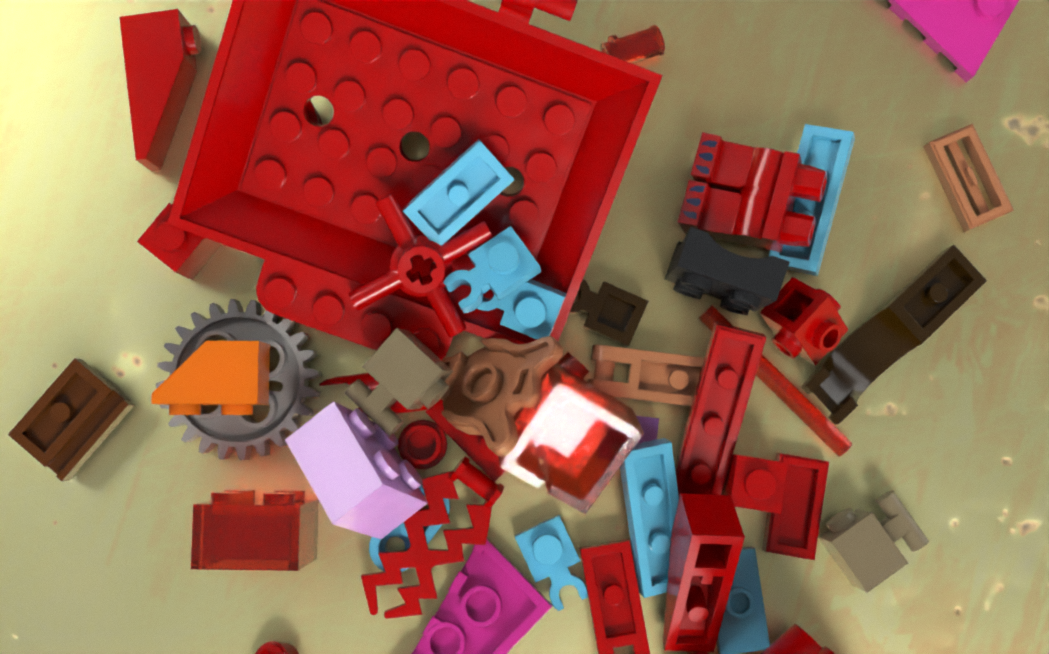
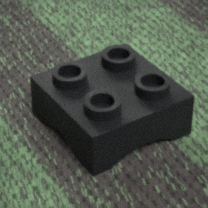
[664,227,790,315]

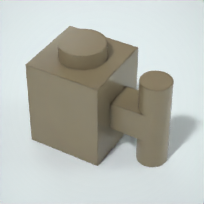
[345,328,454,436]
[818,490,929,593]

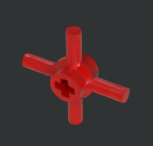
[348,193,493,337]

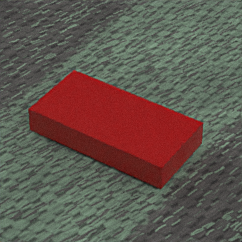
[762,453,829,560]

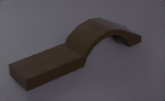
[801,245,987,425]

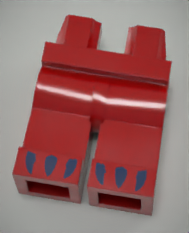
[678,132,827,252]

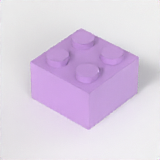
[285,401,428,539]

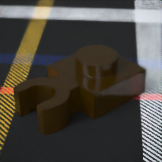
[569,279,649,347]

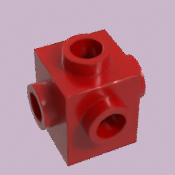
[760,277,848,366]

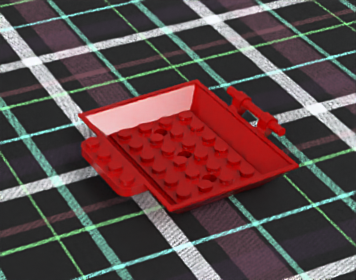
[167,0,663,360]

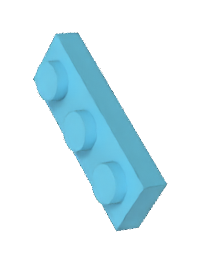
[769,124,855,276]
[617,438,679,598]

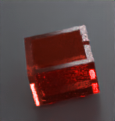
[498,364,644,514]
[191,489,319,571]

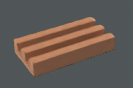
[923,123,1014,232]

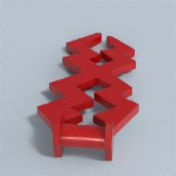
[361,456,505,619]

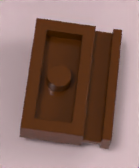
[8,358,135,481]

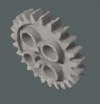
[156,299,322,460]

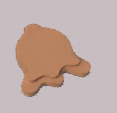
[441,336,563,457]

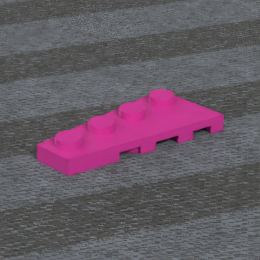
[888,0,1019,83]
[412,538,553,654]

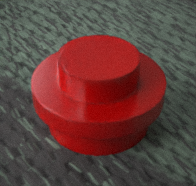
[398,420,448,469]

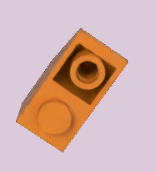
[151,341,270,415]

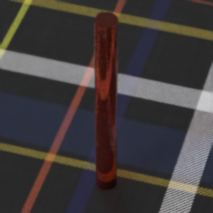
[698,305,853,457]

